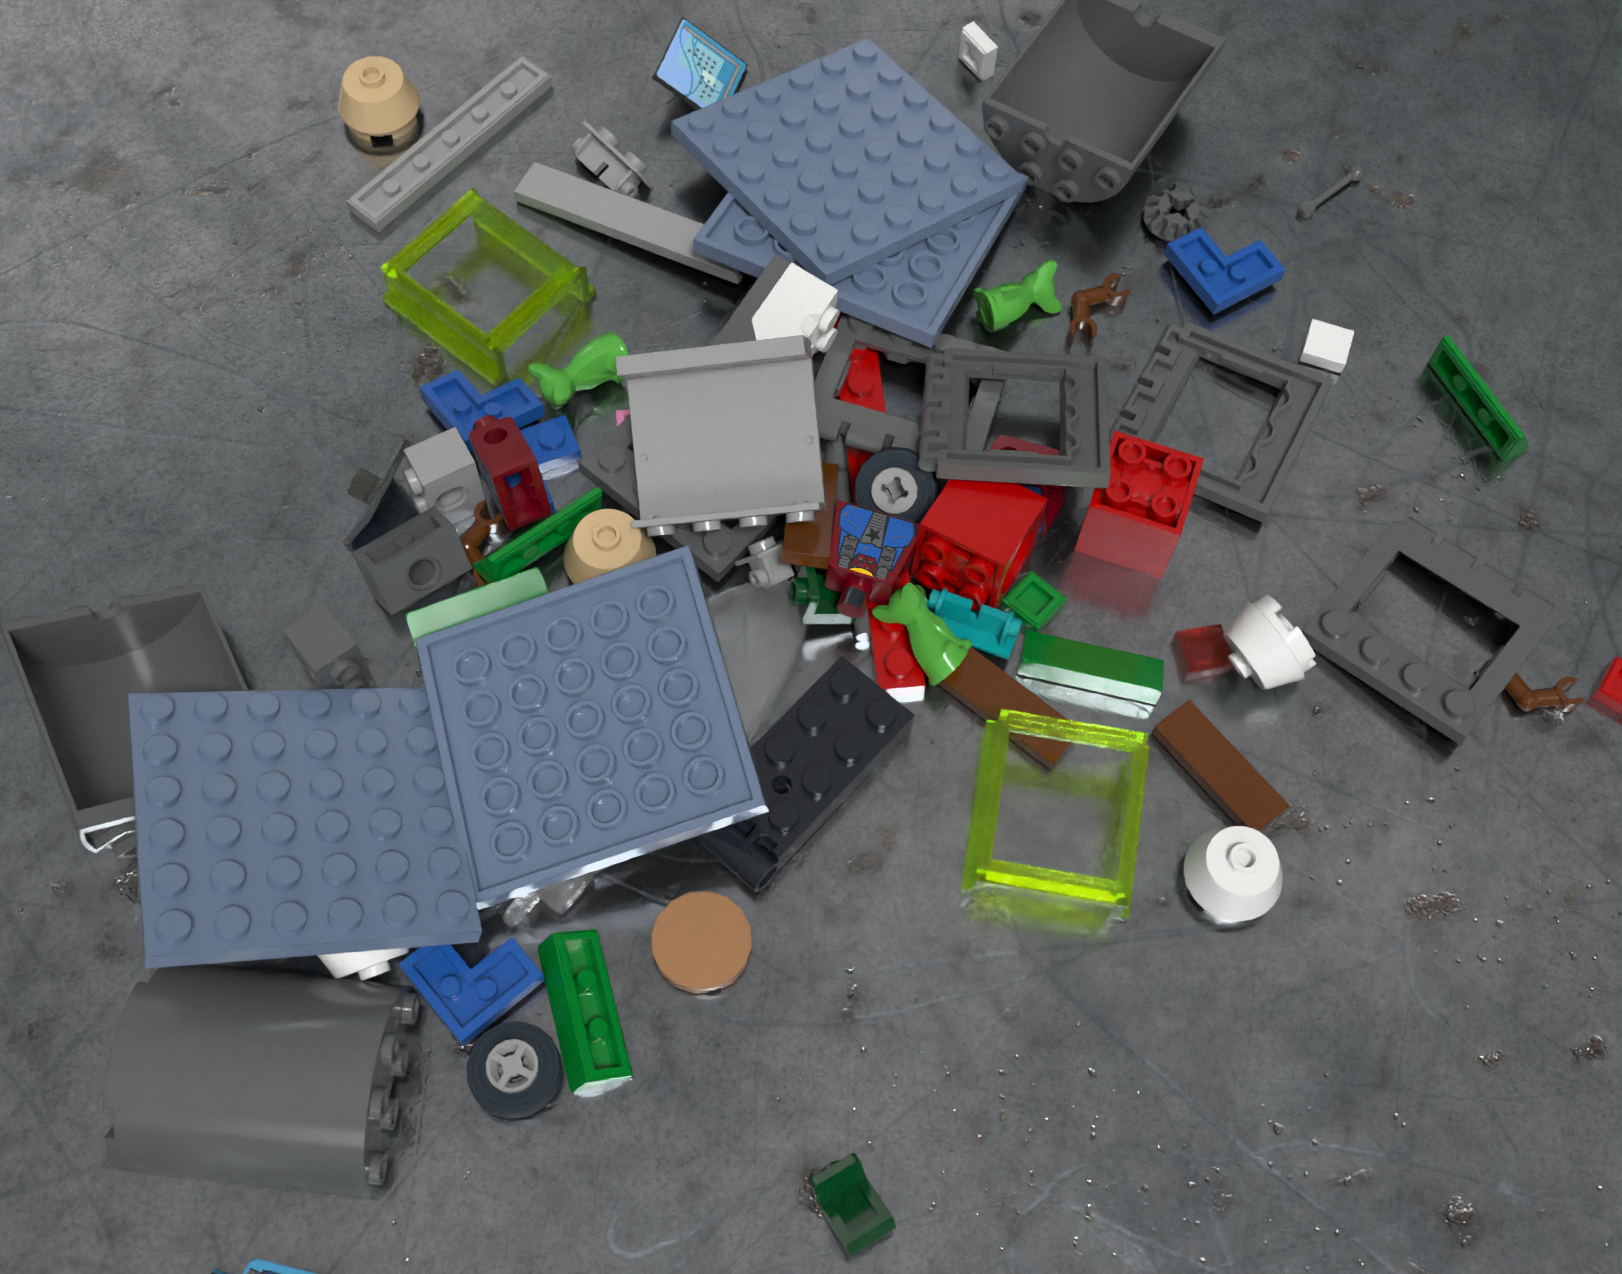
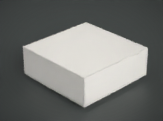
[958,22,998,81]
[1299,319,1354,373]

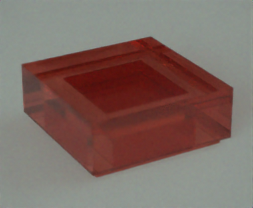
[1173,624,1234,680]

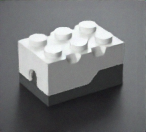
[711,253,840,367]

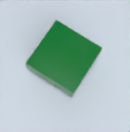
[1000,570,1067,632]

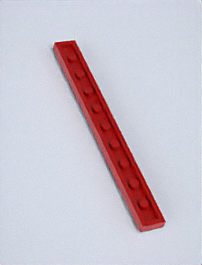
[834,311,926,696]

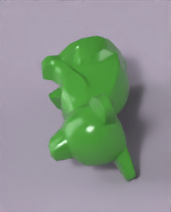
[973,259,1062,333]
[528,331,629,410]
[872,582,973,686]

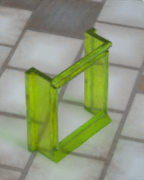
[381,188,596,386]
[961,709,1150,920]

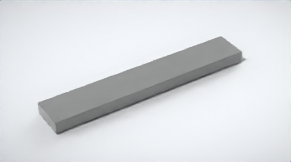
[346,55,553,232]
[514,162,745,284]

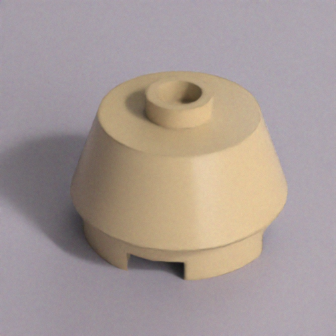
[338,56,420,141]
[563,509,656,584]

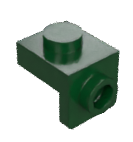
[789,566,857,624]
[809,1153,897,1256]

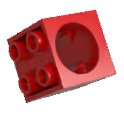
[1074,430,1204,579]
[910,479,1048,611]

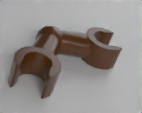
[1066,274,1130,346]
[460,500,505,588]
[1481,660,1585,712]

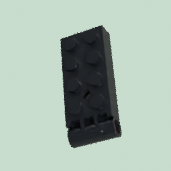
[693,656,915,892]

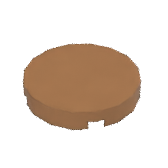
[651,891,752,994]

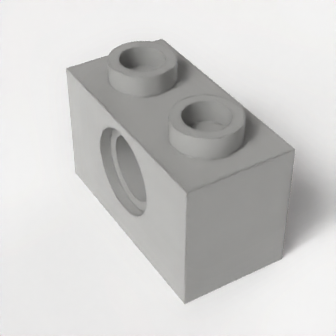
[402,427,485,524]

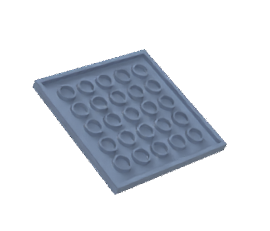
[671,38,1025,286]
[693,173,1028,348]
[416,545,769,910]
[127,687,482,969]

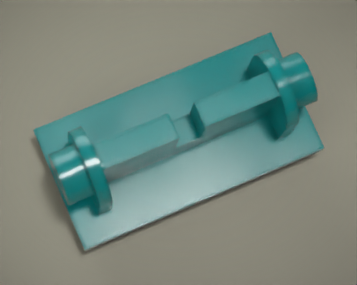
[927,588,1023,660]

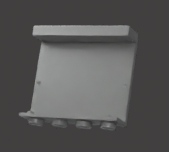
[615,335,826,537]

